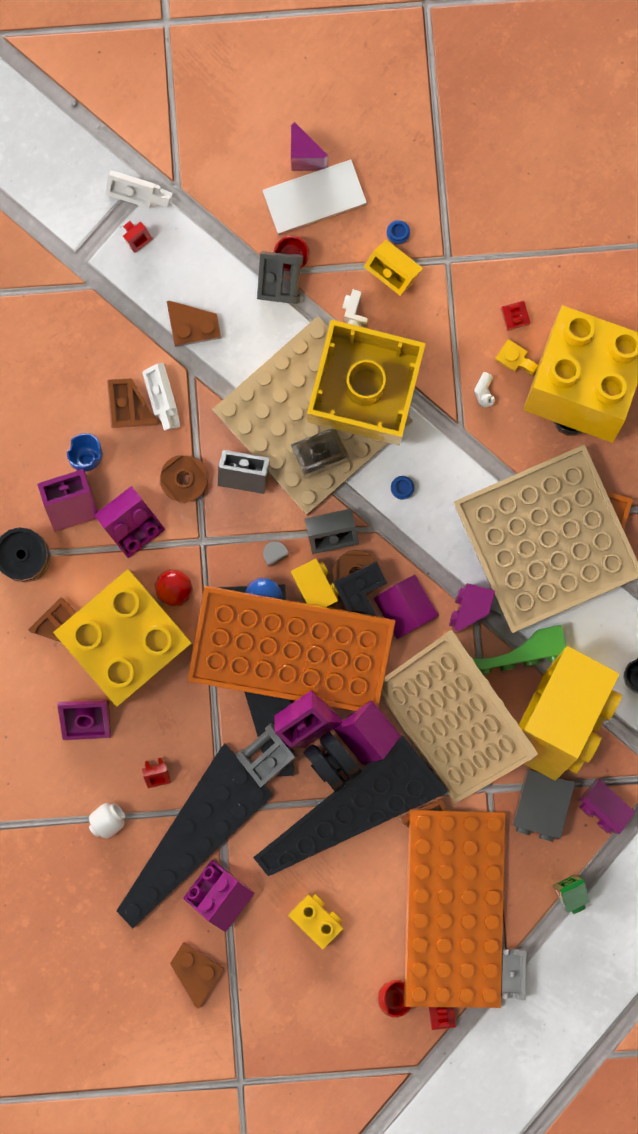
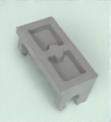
[501,948,526,1000]

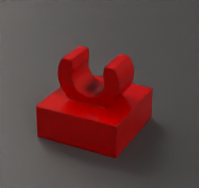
[123,221,153,253]
[501,301,530,331]
[142,758,171,788]
[429,1007,456,1030]

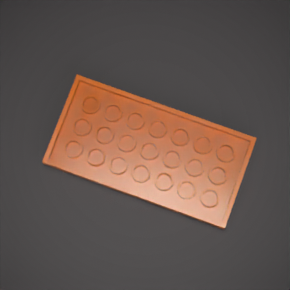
[187,586,395,711]
[404,810,506,1008]

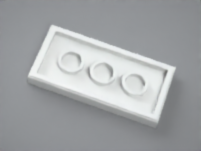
[263,159,367,235]

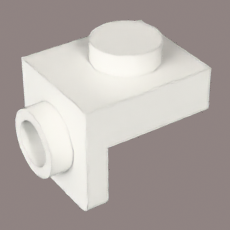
[342,289,368,327]

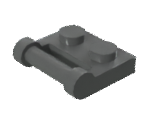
[257,251,303,304]
[236,723,298,788]

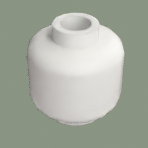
[89,803,125,839]

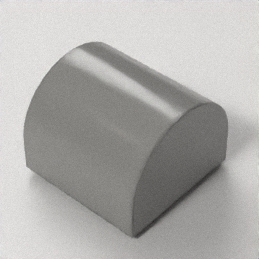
[263,541,289,567]

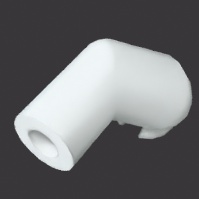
[474,372,495,407]

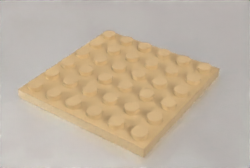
[212,316,413,515]
[453,444,638,634]
[381,630,538,804]

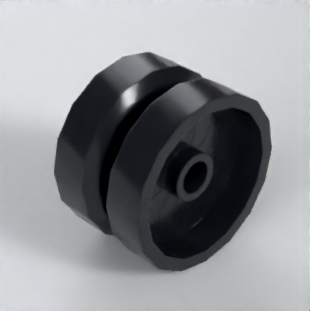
[0,527,51,583]
[303,731,362,793]

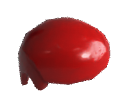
[273,235,309,271]
[154,570,192,606]
[377,980,412,1018]

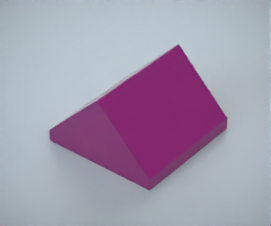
[291,122,328,171]
[374,575,439,639]
[333,699,401,764]
[57,700,111,740]

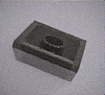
[291,428,349,479]

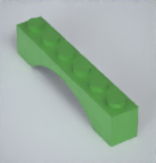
[472,625,566,675]

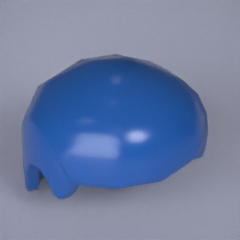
[67,433,103,471]
[245,578,283,599]

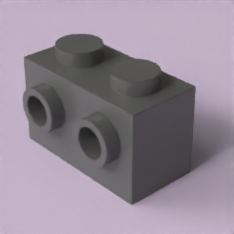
[218,450,270,494]
[305,509,359,554]

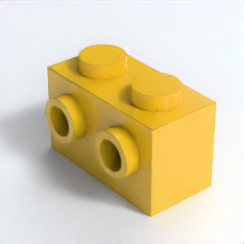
[364,240,423,296]
[290,558,340,608]
[288,893,343,950]

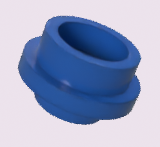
[387,220,410,244]
[391,476,414,500]

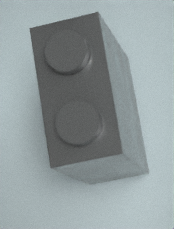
[511,769,575,842]

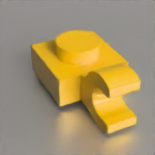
[495,339,538,376]

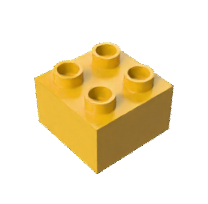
[523,305,638,443]
[307,320,426,446]
[53,569,192,707]
[518,646,622,781]

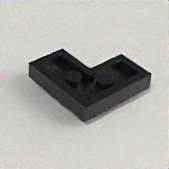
[333,561,387,616]

